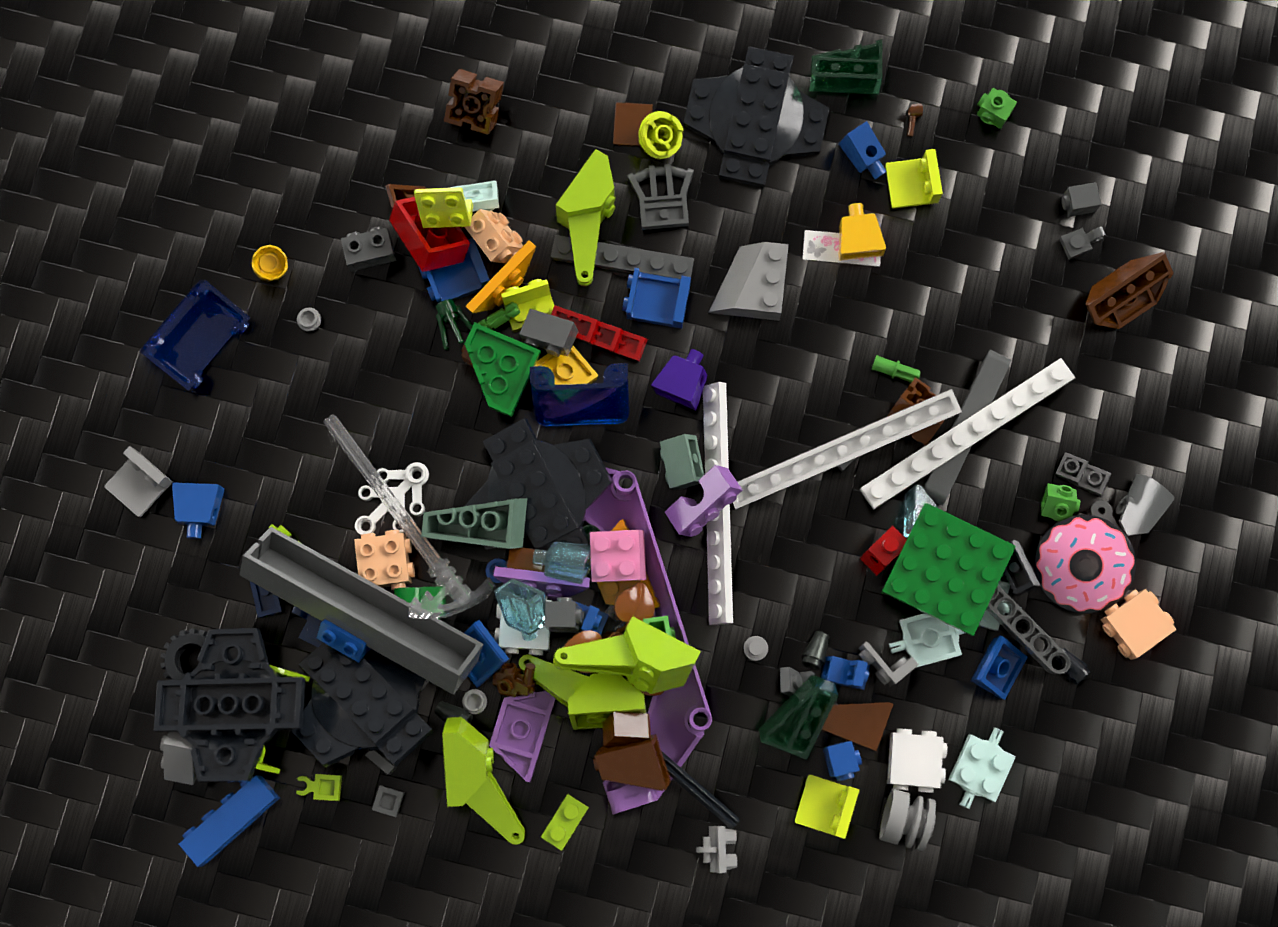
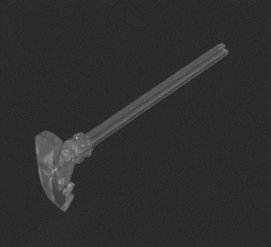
[324,414,496,619]

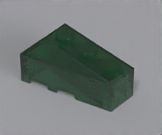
[759,675,838,760]

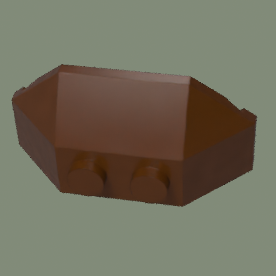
[1086,252,1173,329]

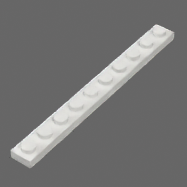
[860,358,1075,510]
[703,382,733,625]
[733,389,962,509]

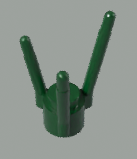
[436,299,473,350]

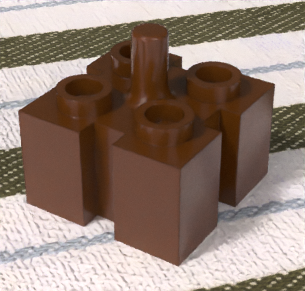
[444,69,504,134]
[887,377,945,446]

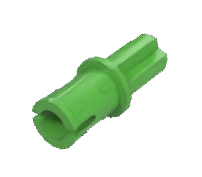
[871,355,920,382]

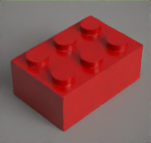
[389,197,470,272]

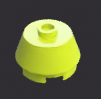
[638,111,683,159]

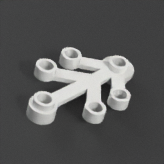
[355,462,429,535]

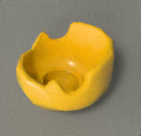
[251,245,288,281]

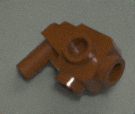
[492,663,536,697]

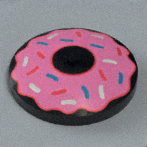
[1034,514,1136,613]

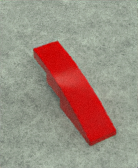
[551,305,648,362]

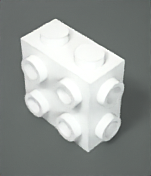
[495,594,551,656]
[887,728,947,793]

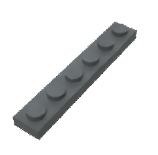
[551,235,694,279]

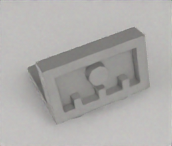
[105,446,173,517]
[859,642,919,686]

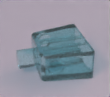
[533,542,591,584]
[494,578,546,641]

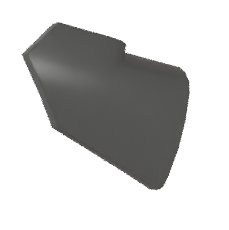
[1116,474,1174,536]

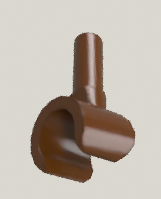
[907,103,923,137]

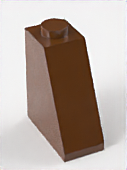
[816,702,893,752]
[593,734,671,791]

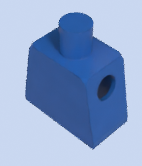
[839,121,887,180]
[172,483,224,539]

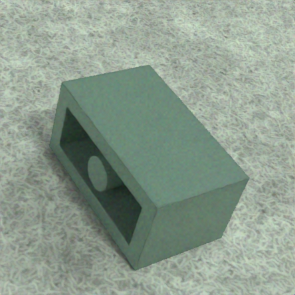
[660,434,704,490]

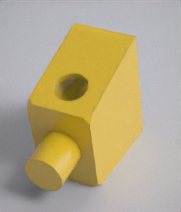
[838,203,886,261]

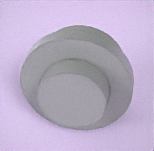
[297,308,321,331]
[743,636,768,661]
[462,689,487,714]

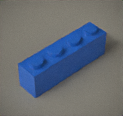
[179,775,280,867]

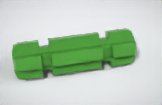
[478,302,520,330]

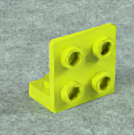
[885,149,943,209]
[414,187,473,228]
[501,279,554,333]
[795,775,859,839]

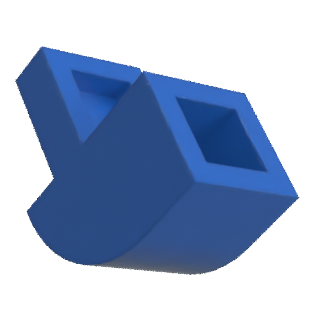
[572,600,609,636]
[820,656,870,690]

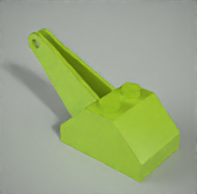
[556,149,616,286]
[553,617,701,694]
[519,654,647,730]
[443,717,525,845]

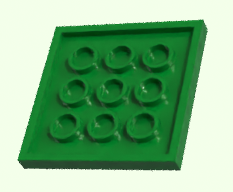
[882,502,1016,636]

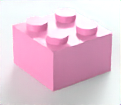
[590,530,646,582]

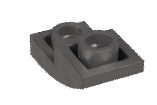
[1055,452,1111,497]

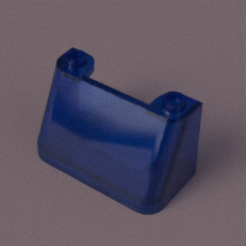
[139,279,250,391]
[530,363,630,426]

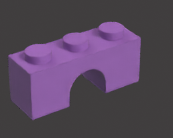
[665,465,743,537]

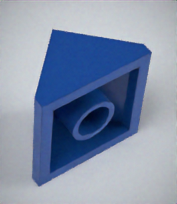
[970,635,1027,700]

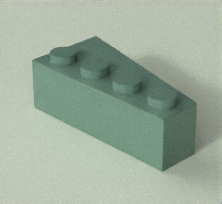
[421,498,527,549]

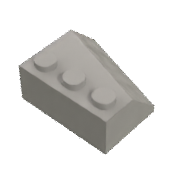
[709,242,788,321]

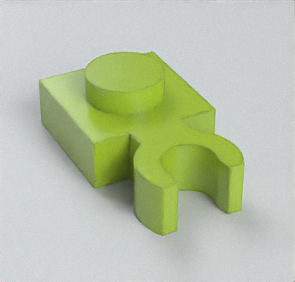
[296,774,342,801]

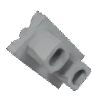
[696,826,737,873]

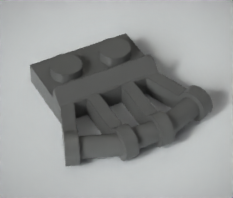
[627,164,694,230]

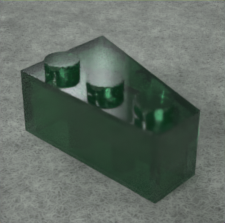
[809,39,883,94]

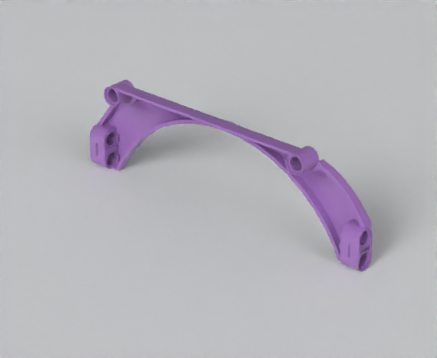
[585,468,712,814]

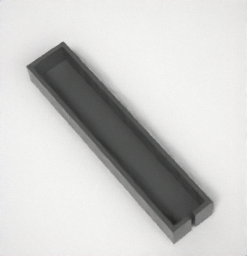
[240,527,483,695]

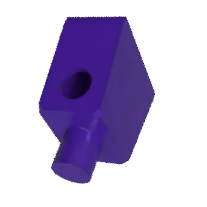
[651,349,707,410]

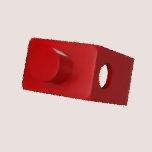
[859,526,907,576]

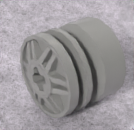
[879,789,936,852]

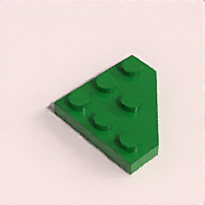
[465,322,541,417]

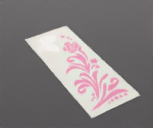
[803,230,881,266]

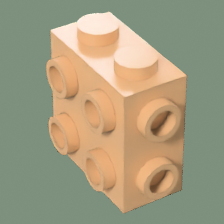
[465,209,523,264]
[354,530,415,590]
[1101,589,1176,660]

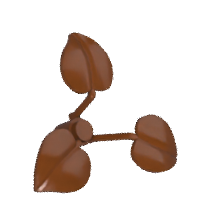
[561,582,664,696]

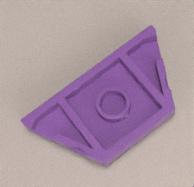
[494,566,590,600]
[489,691,556,783]

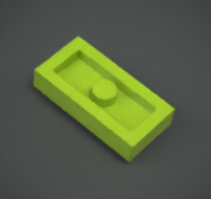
[541,794,589,851]

